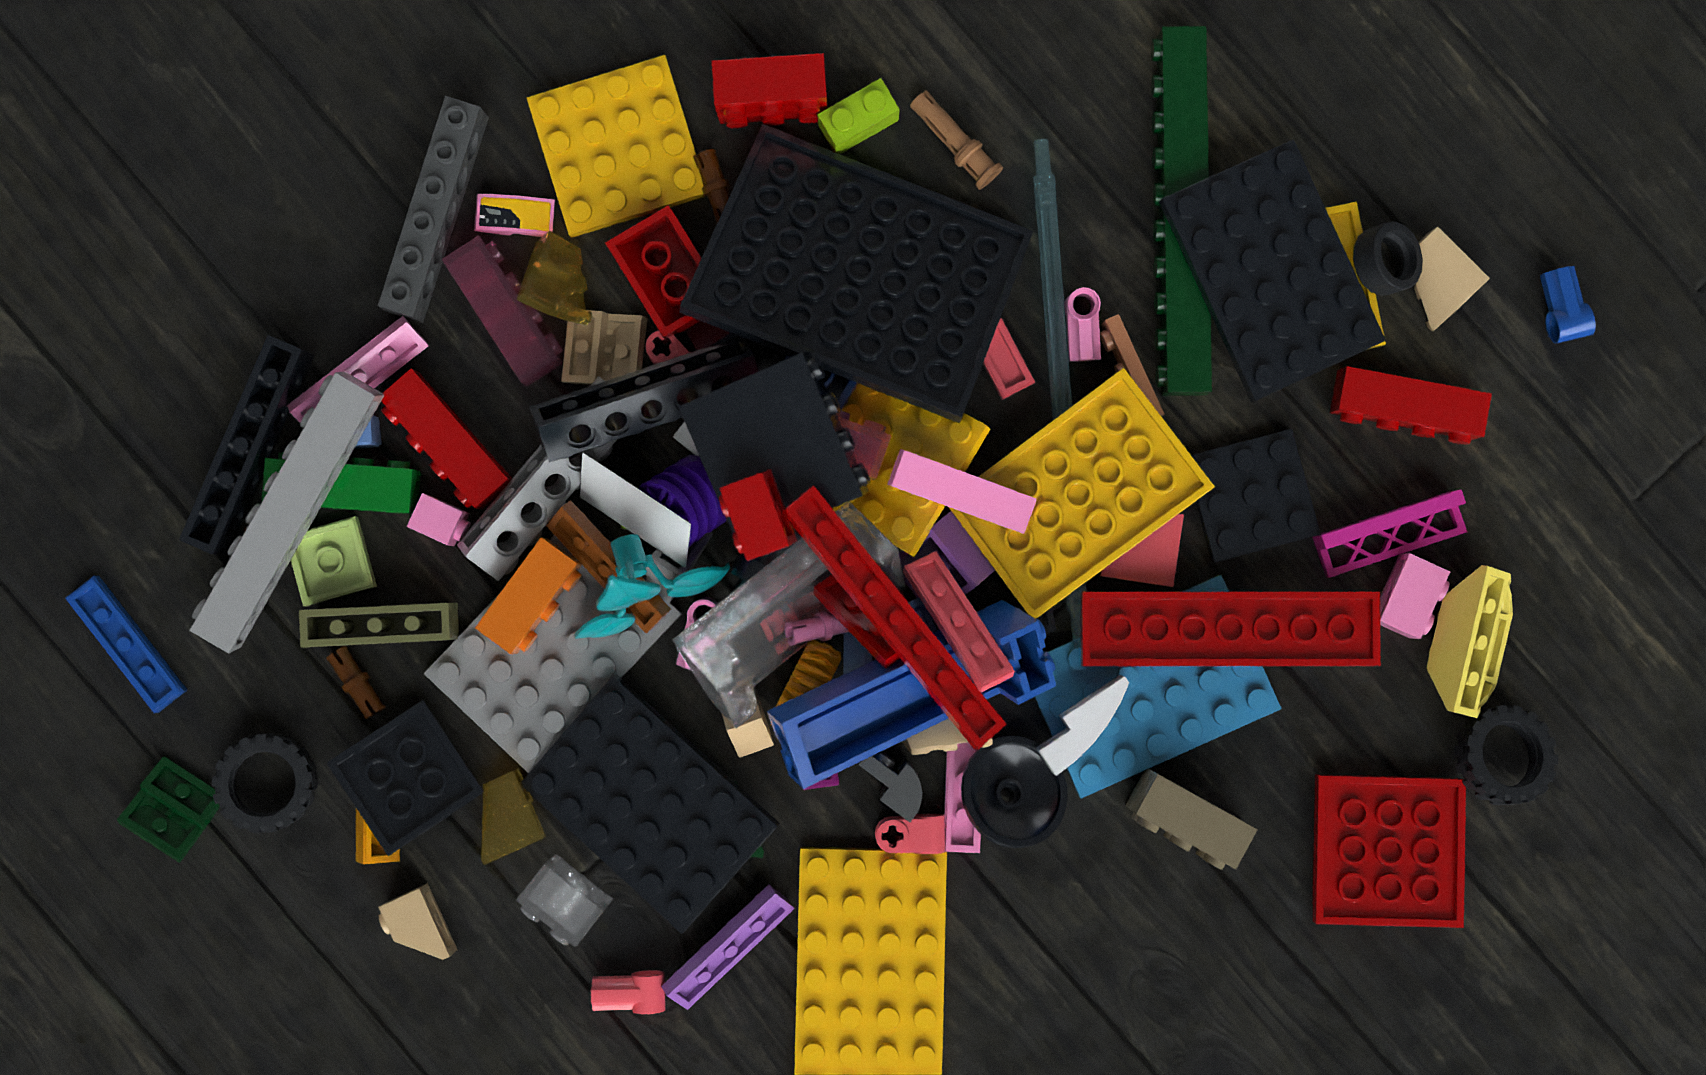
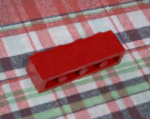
[1330,366,1492,444]
[381,368,512,510]

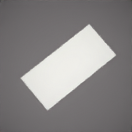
[580,452,691,568]

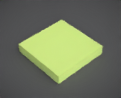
[291,516,377,606]

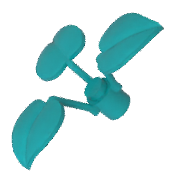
[574,534,730,639]

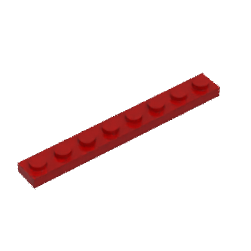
[781,486,1006,749]

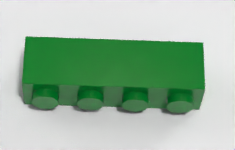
[262,452,421,514]

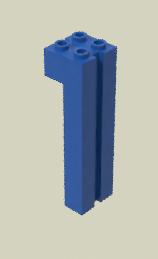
[767,600,1056,789]

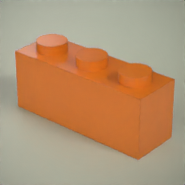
[475,537,582,654]

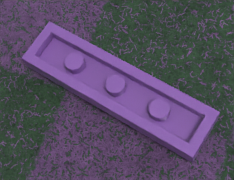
[661,884,795,1010]

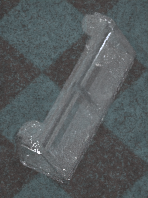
[673,501,907,729]

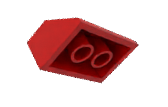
[605,205,701,338]

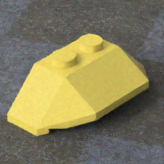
[1426,565,1513,718]

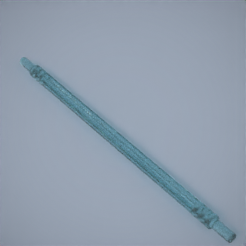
[1033,139,1087,649]

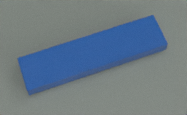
[65,576,187,713]

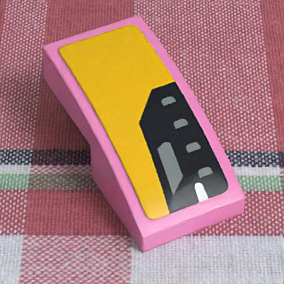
[474,194,555,238]

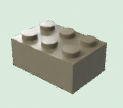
[1125,769,1258,870]

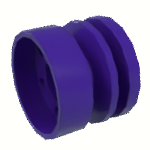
[638,455,727,548]

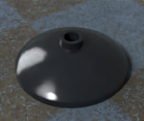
[961,736,1068,848]

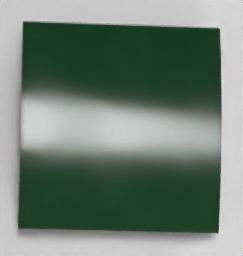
[117,756,220,863]

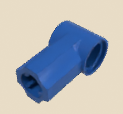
[1540,266,1596,343]

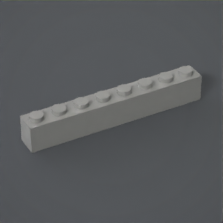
[190,372,384,653]

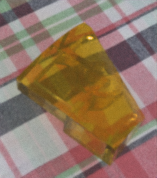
[516,230,592,325]
[481,768,546,865]

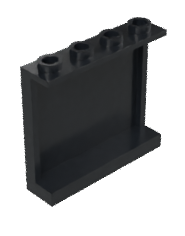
[679,351,870,533]

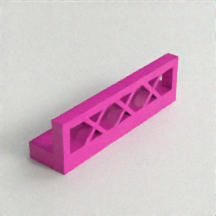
[1313,489,1467,578]

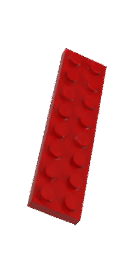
[1081,592,1381,666]

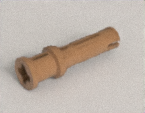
[910,90,1003,190]

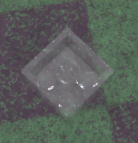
[516,854,613,947]

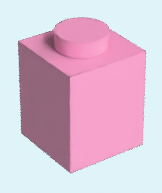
[407,493,470,546]

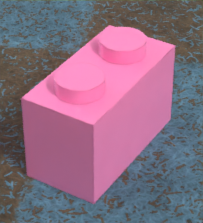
[1380,553,1450,639]

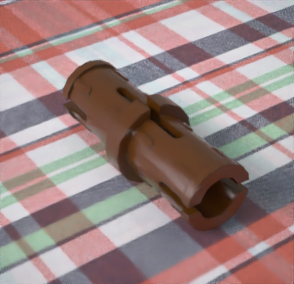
[693,149,731,223]
[326,645,386,720]

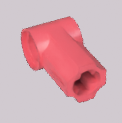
[591,970,666,1014]

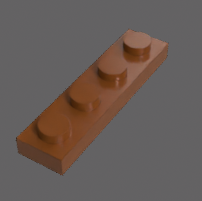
[546,500,671,634]

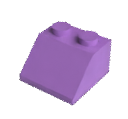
[888,511,995,598]

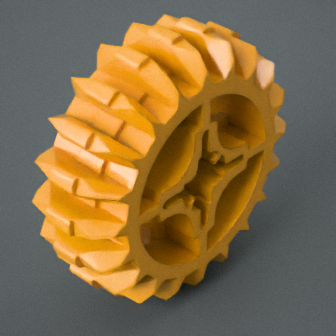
[771,640,841,725]

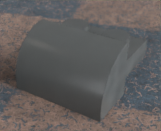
[858,751,922,822]

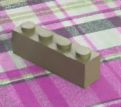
[299,603,459,648]

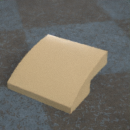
[561,309,647,386]

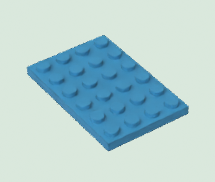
[1035,575,1282,798]

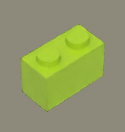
[817,78,900,154]

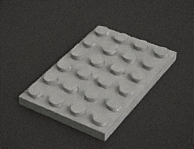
[424,535,682,773]

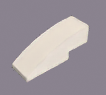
[1036,675,1129,776]

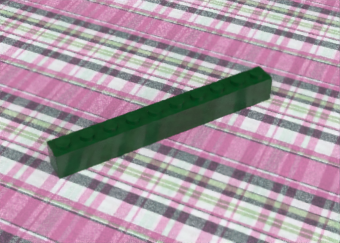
[1151,26,1212,396]

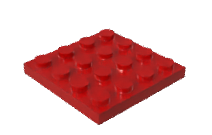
[1312,774,1466,928]

